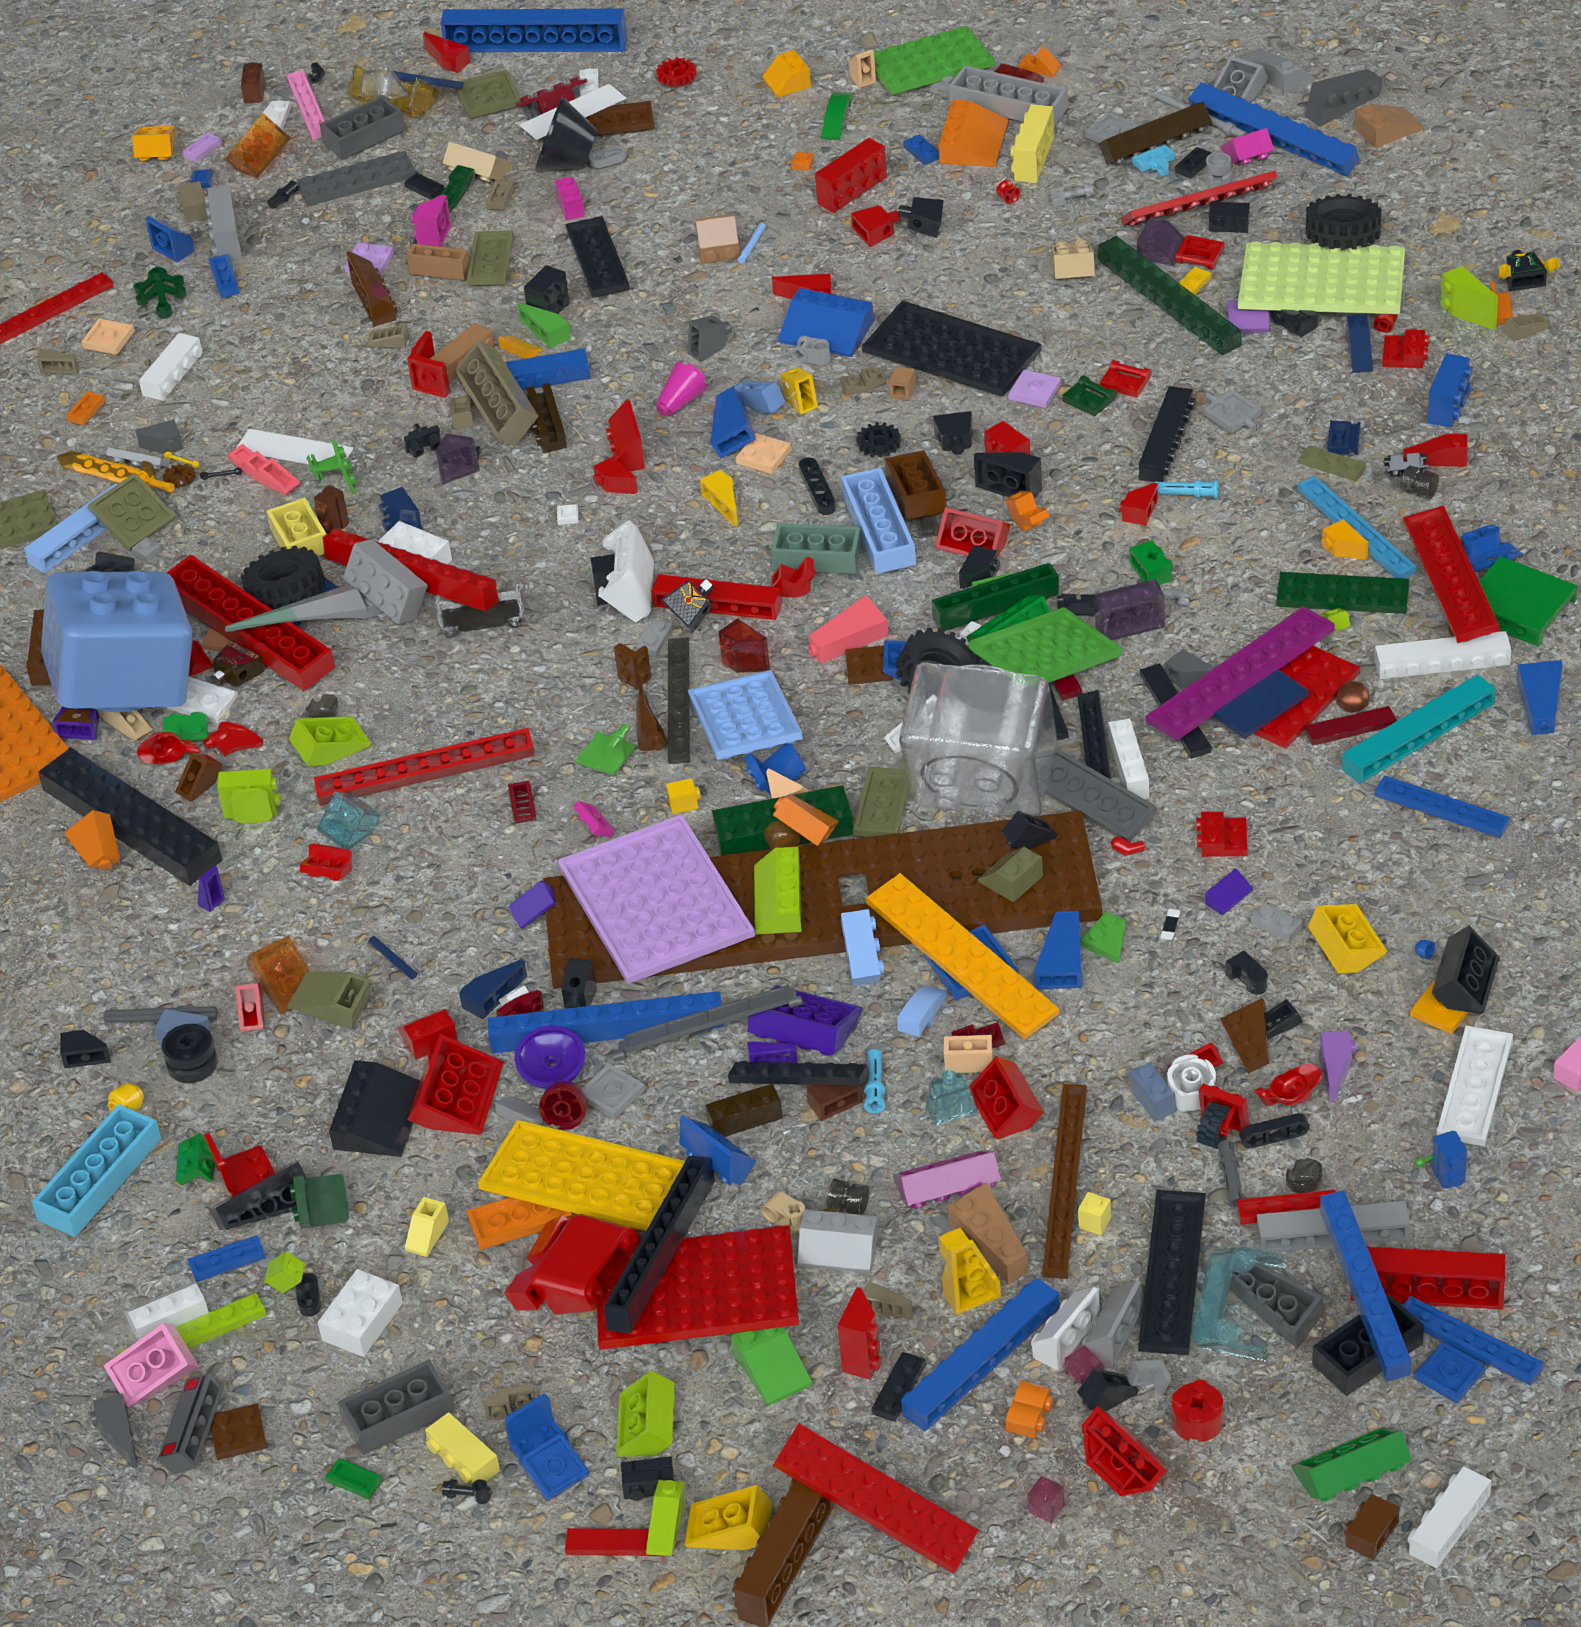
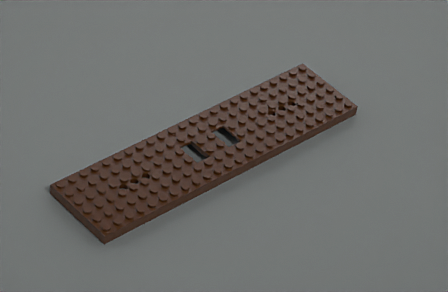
[543,810,1103,989]

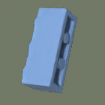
[841,909,884,986]

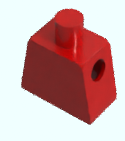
[851,205,900,247]

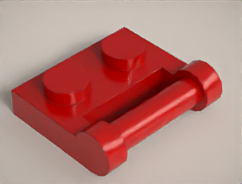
[1175,235,1224,270]
[1100,360,1152,398]

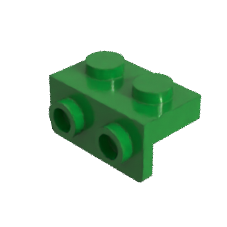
[163,712,210,742]
[176,1133,214,1185]

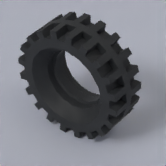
[1305,194,1381,250]
[241,546,326,610]
[896,628,983,709]

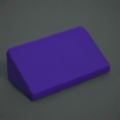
[1205,869,1253,915]
[509,881,556,929]

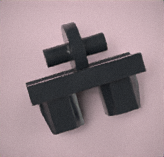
[404,423,441,458]

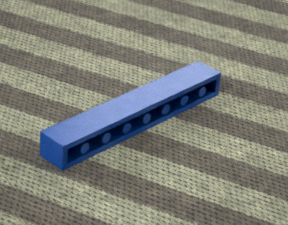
[1320,1190,1411,1382]
[901,1277,1060,1431]

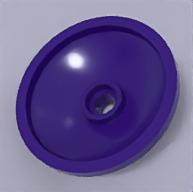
[515,1025,586,1089]

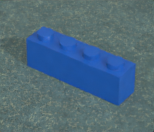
[506,348,590,390]

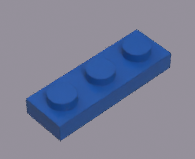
[209,254,240,298]
[188,1235,266,1282]

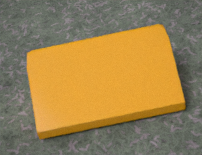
[498,335,542,359]

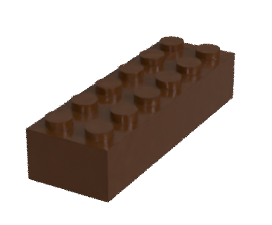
[732,1478,834,1627]

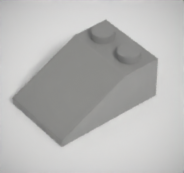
[1214,56,1268,103]

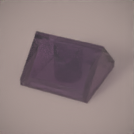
[435,433,480,485]

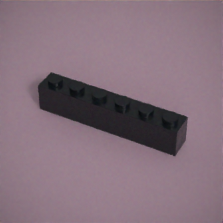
[1139,386,1196,482]

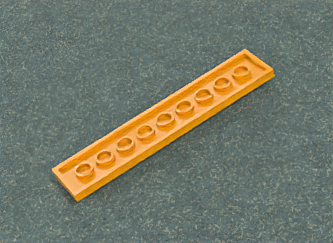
[866,873,1059,1040]

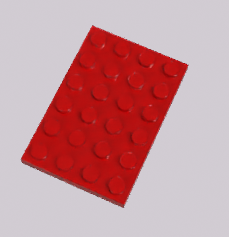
[1253,646,1360,749]

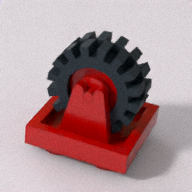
[1196,1083,1249,1149]

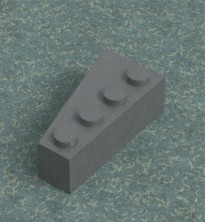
[1305,69,1383,127]
[1224,1251,1324,1349]

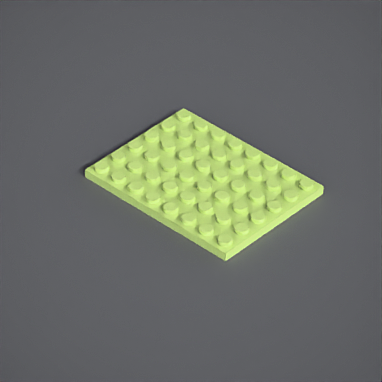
[1238,241,1405,314]

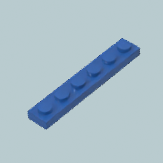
[1375,775,1510,838]
[1403,1296,1544,1386]

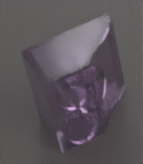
[1137,217,1185,266]

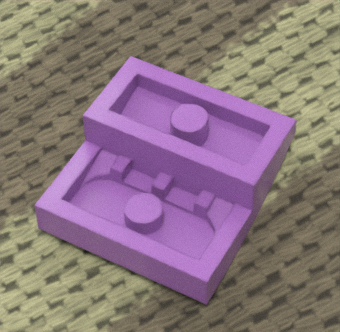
[1228,300,1269,333]

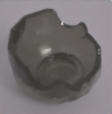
[305,694,338,718]
[1286,1158,1323,1193]

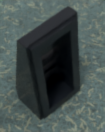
[1265,999,1303,1039]

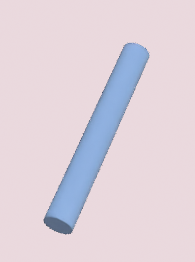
[738,223,766,264]

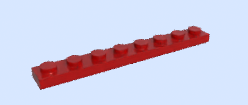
[0,272,114,344]

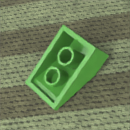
[731,1327,812,1406]

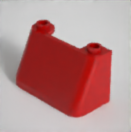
[531,1214,642,1315]

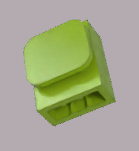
[217,768,281,824]

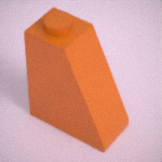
[773,794,839,846]
[65,810,120,870]

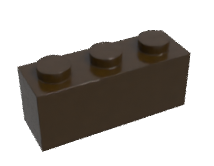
[705,1083,783,1137]

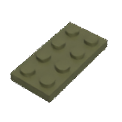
[467,230,514,286]
[853,766,913,837]

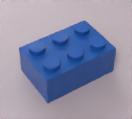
[1428,353,1473,428]

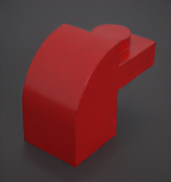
[770,556,815,598]

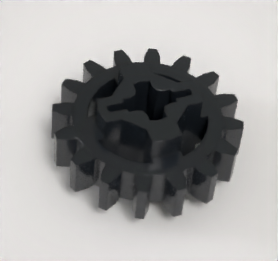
[856,422,901,458]

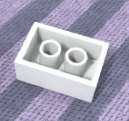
[378,521,452,564]
[318,1269,403,1357]

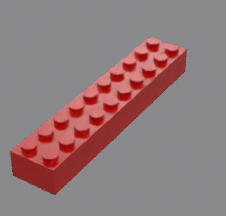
[166,554,335,691]

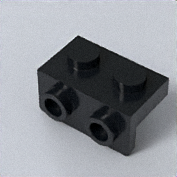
[85,551,135,572]

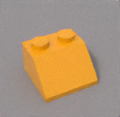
[762,50,811,98]

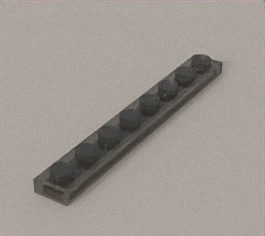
[668,637,690,764]

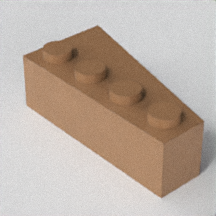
[947,1182,1028,1285]

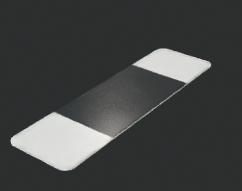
[1161,909,1180,940]

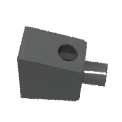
[688,316,732,362]

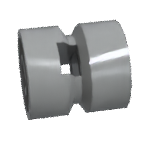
[1206,152,1231,188]

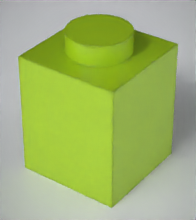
[264,1251,306,1294]

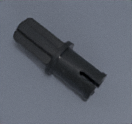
[267,180,299,209]

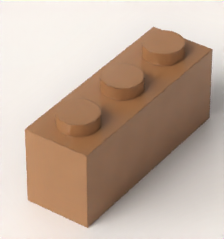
[406,244,470,280]

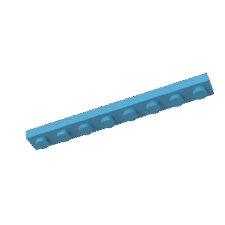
[1298,476,1417,578]

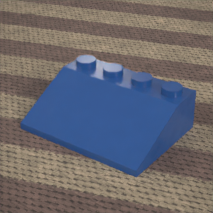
[778,288,874,357]

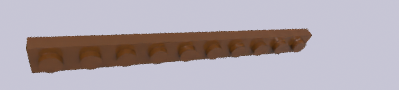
[1042,1084,1087,1279]

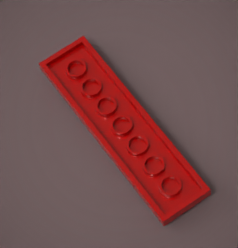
[1121,171,1277,227]
[773,1423,979,1574]

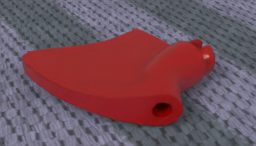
[203,722,263,757]

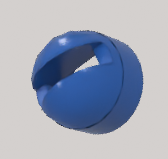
[1415,939,1435,959]

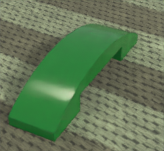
[821,92,854,140]

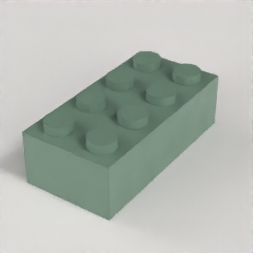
[771,523,862,574]

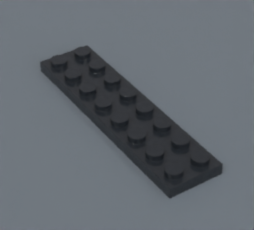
[1138,1190,1206,1355]

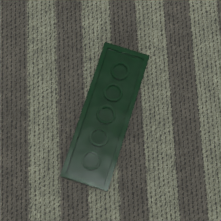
[1276,572,1409,614]

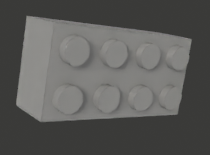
[204,184,242,262]
[343,539,428,624]

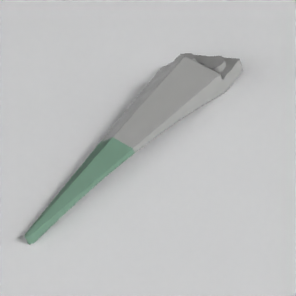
[225,585,384,632]

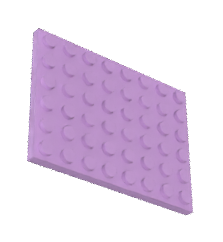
[557,814,755,984]

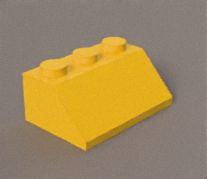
[1308,904,1387,974]

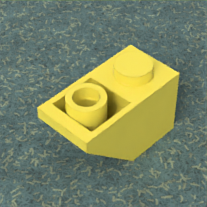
[405,1197,449,1257]

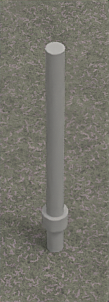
[1156,92,1247,137]

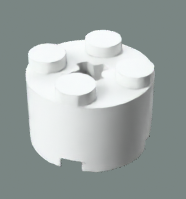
[1167,1055,1216,1112]

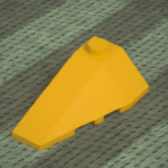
[942,1239,1001,1315]

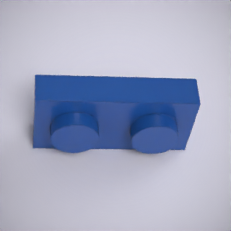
[904,134,939,165]

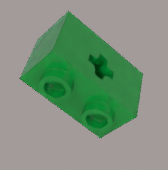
[1129,540,1174,589]

